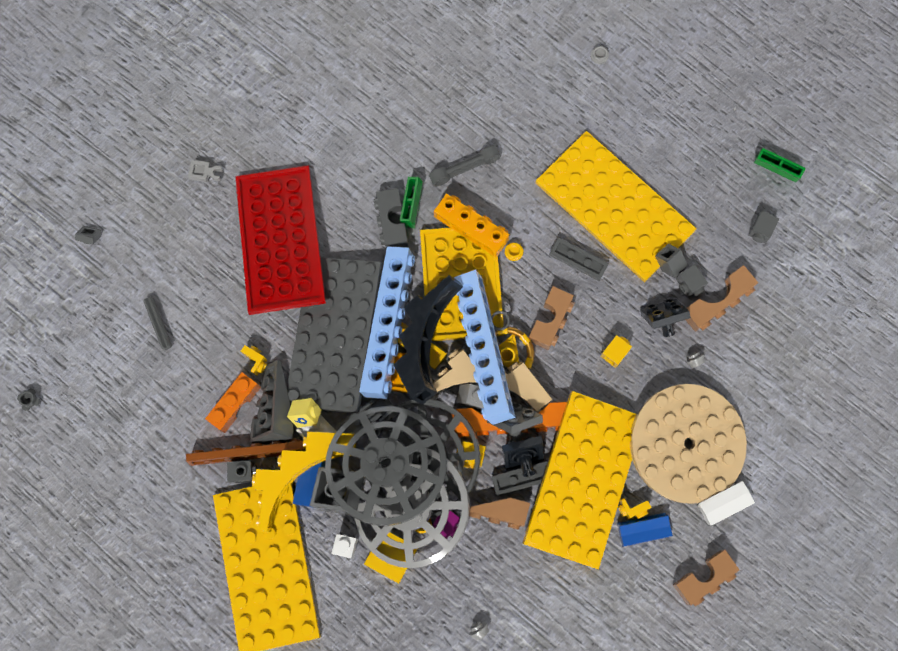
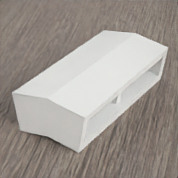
[698,481,755,526]

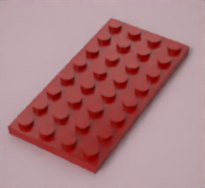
[235,165,326,315]

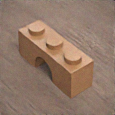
[529,286,575,350]
[673,550,740,606]

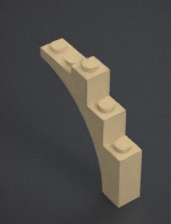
[433,349,552,411]

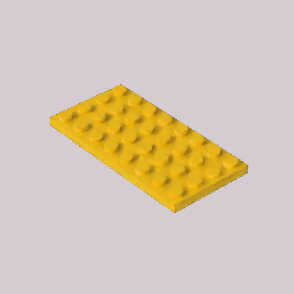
[535,131,696,283]
[522,391,636,570]
[213,484,321,651]

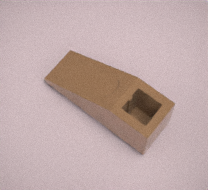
[469,498,530,530]

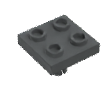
[487,404,543,442]

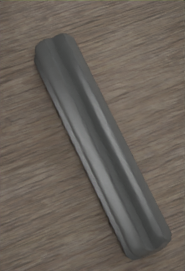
[143,297,172,350]

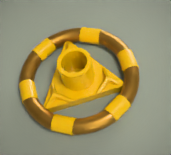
[479,327,534,370]

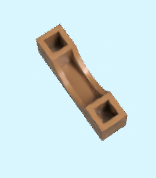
[686,265,759,332]

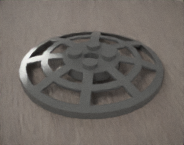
[367,399,480,518]
[325,406,447,526]

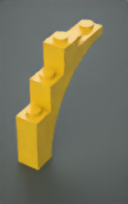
[252,432,357,532]

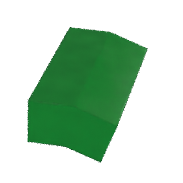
[754,148,806,183]
[400,177,423,229]

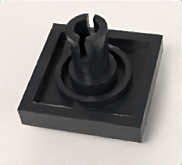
[640,298,691,337]
[502,436,544,477]

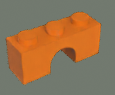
[205,372,261,433]

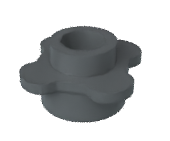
[17,388,40,411]

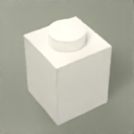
[331,534,358,559]

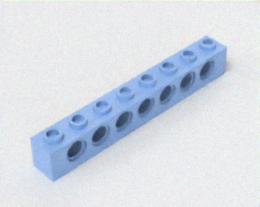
[359,246,415,399]
[454,270,515,425]

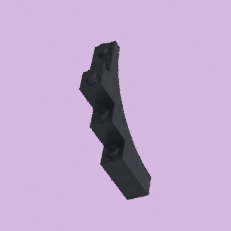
[393,275,463,405]

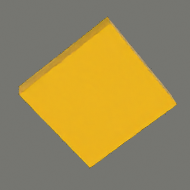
[364,532,418,584]

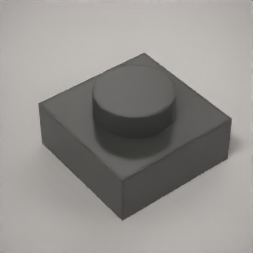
[75,226,101,244]

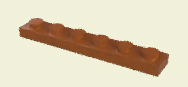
[186,439,306,466]

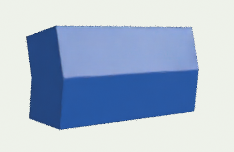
[293,461,325,508]
[617,513,673,547]

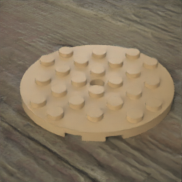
[630,384,747,504]

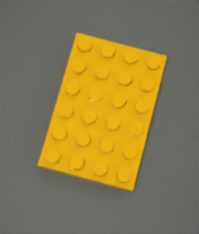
[420,228,504,341]

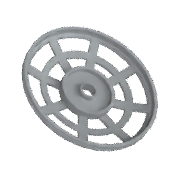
[355,446,470,568]

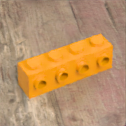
[434,193,510,258]

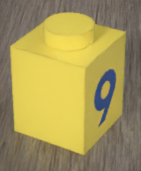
[287,398,322,428]

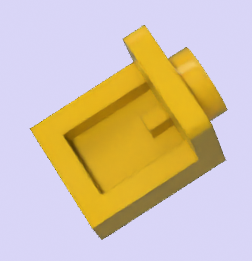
[240,345,267,376]
[618,498,652,519]

